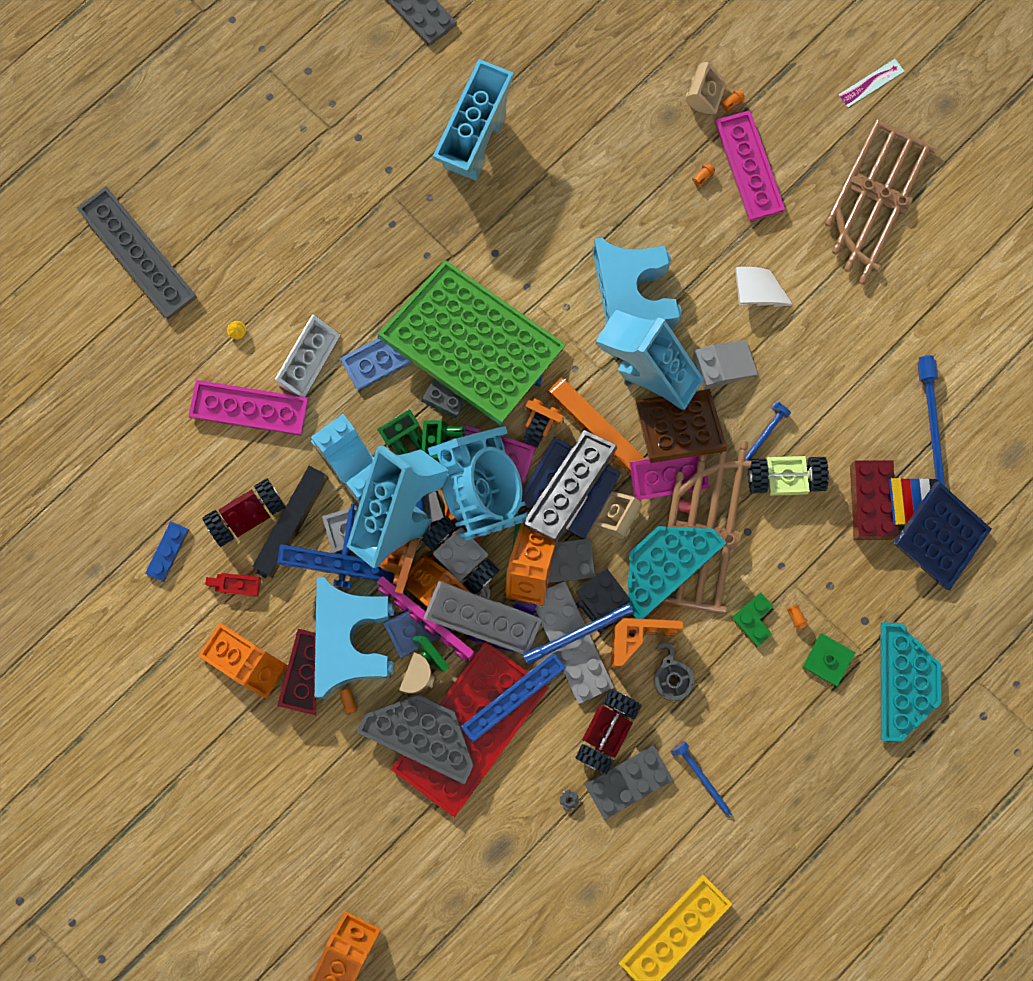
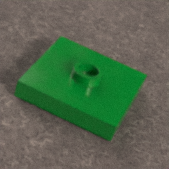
[802,633,856,687]
[411,635,449,672]

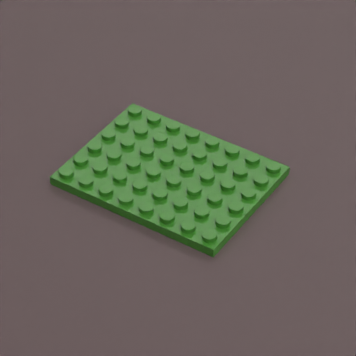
[377,260,566,425]

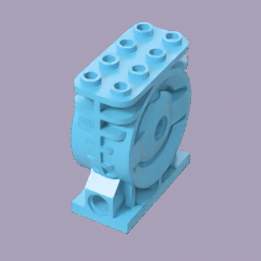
[428,426,528,541]

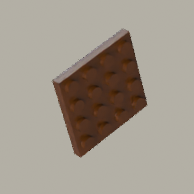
[635,389,727,463]

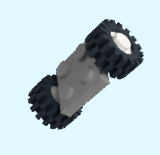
[422,516,500,594]

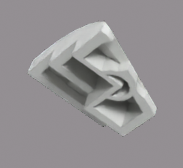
[735,267,792,307]

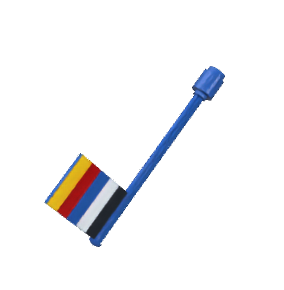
[889,355,945,525]

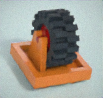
[523,399,564,447]

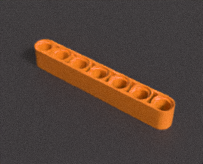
[547,378,645,475]

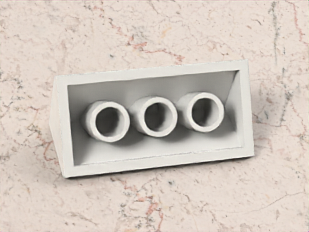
[275,314,340,397]

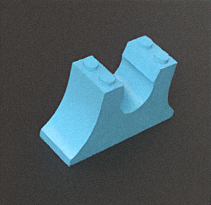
[433,59,513,181]
[593,238,682,357]
[596,310,704,410]
[311,414,374,504]
[347,445,449,568]
[315,577,394,699]

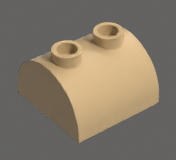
[686,62,727,114]
[593,491,642,539]
[399,652,436,695]

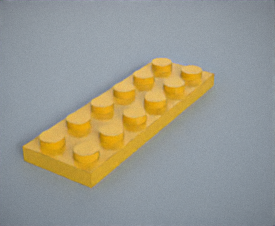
[619,874,732,981]

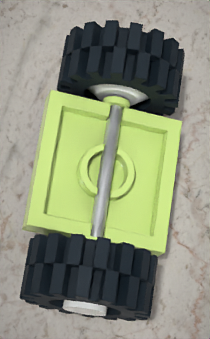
[748,456,829,496]

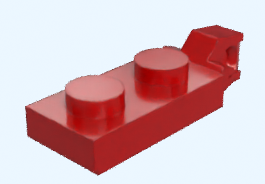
[205,573,261,597]

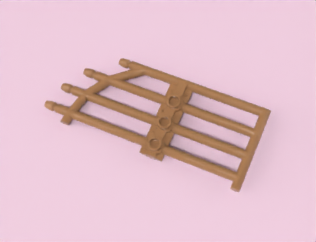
[825,119,938,285]
[662,441,751,614]

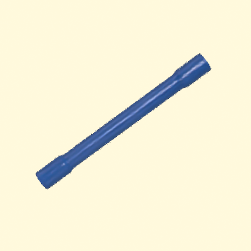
[523,603,634,665]

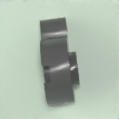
[653,643,694,701]

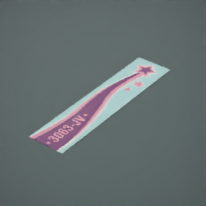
[839,59,904,107]

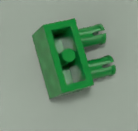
[377,409,422,455]
[422,420,465,462]

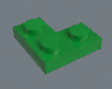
[731,592,774,647]

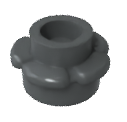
[559,790,579,810]

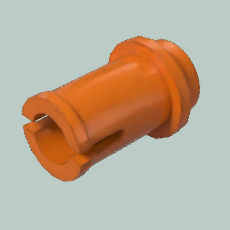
[721,90,745,112]
[692,163,715,187]
[787,604,808,630]
[339,688,358,715]

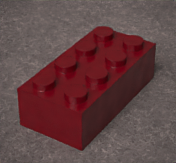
[850,460,898,540]

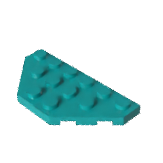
[627,526,727,619]
[880,622,941,742]

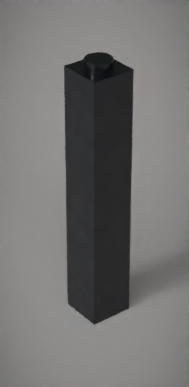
[252,466,328,579]

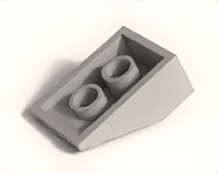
[693,340,758,390]

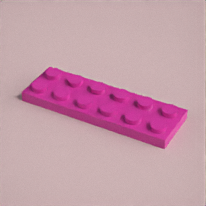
[715,110,785,222]
[189,380,309,436]
[377,576,475,661]

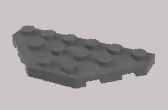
[356,695,473,784]

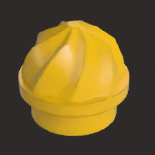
[227,321,246,339]

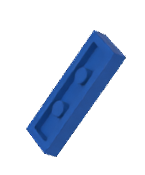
[145,521,189,582]

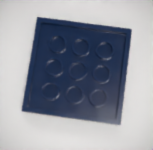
[521,437,621,539]
[893,482,992,590]

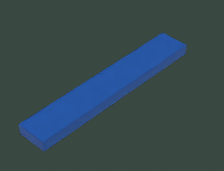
[277,544,394,583]
[461,653,566,743]

